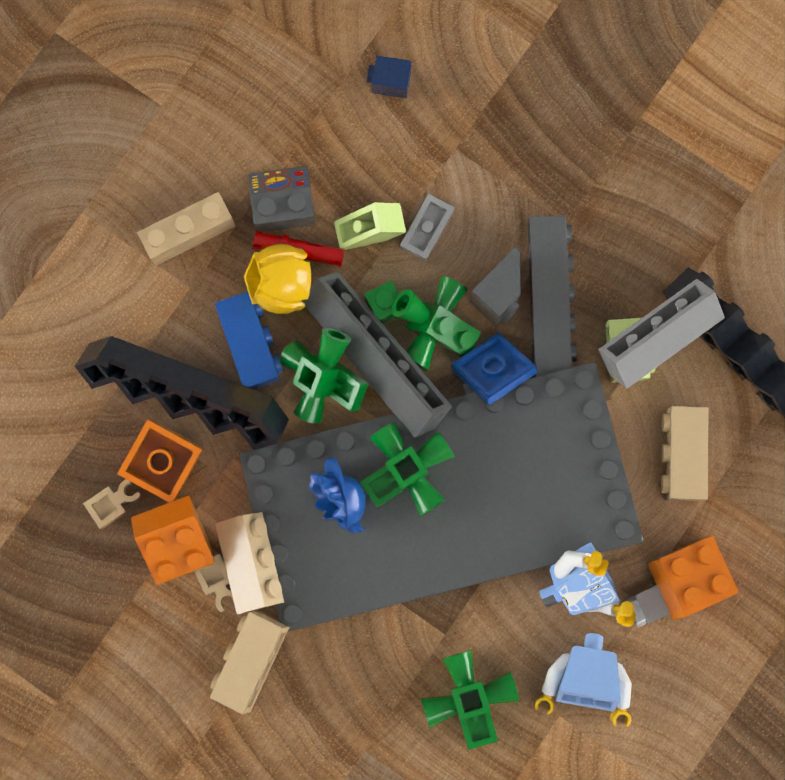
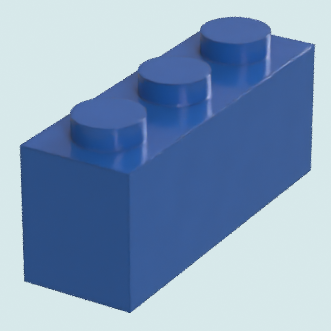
[215,292,283,390]

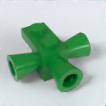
[391,276,481,371]
[280,328,369,423]
[360,422,455,517]
[421,650,520,750]

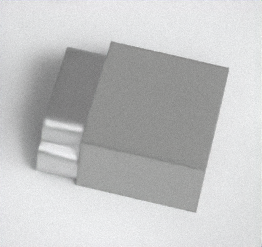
[625,585,670,628]

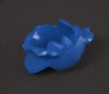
[308,457,366,534]

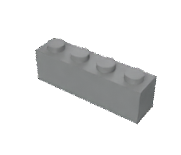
[598,279,725,389]

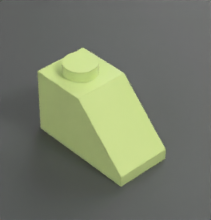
[334,202,406,250]

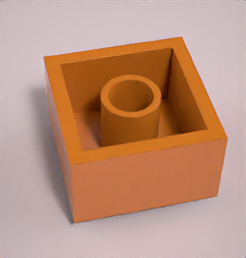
[117,418,204,503]
[131,495,215,585]
[647,535,739,620]

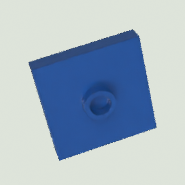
[451,333,537,405]

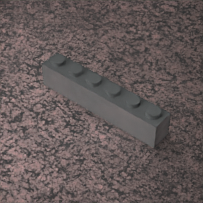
[528,215,577,378]
[303,272,452,438]

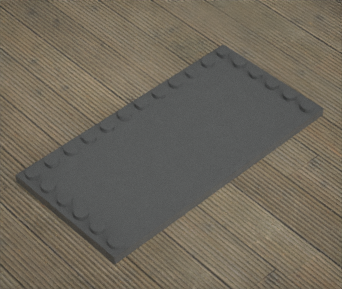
[239,362,644,632]

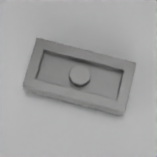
[400,194,455,262]

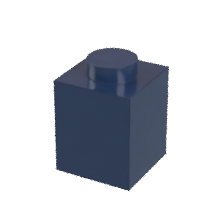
[367,55,412,98]

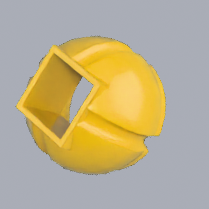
[244,244,311,314]

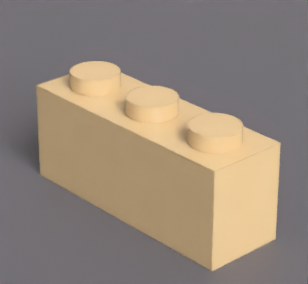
[137,192,235,266]
[661,406,709,502]
[215,512,284,614]
[210,611,290,715]

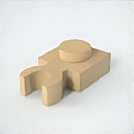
[83,479,142,530]
[194,553,234,612]

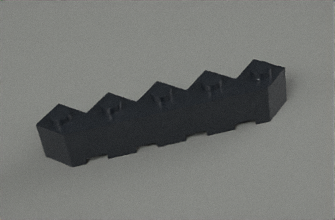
[663,267,785,418]
[74,336,289,450]

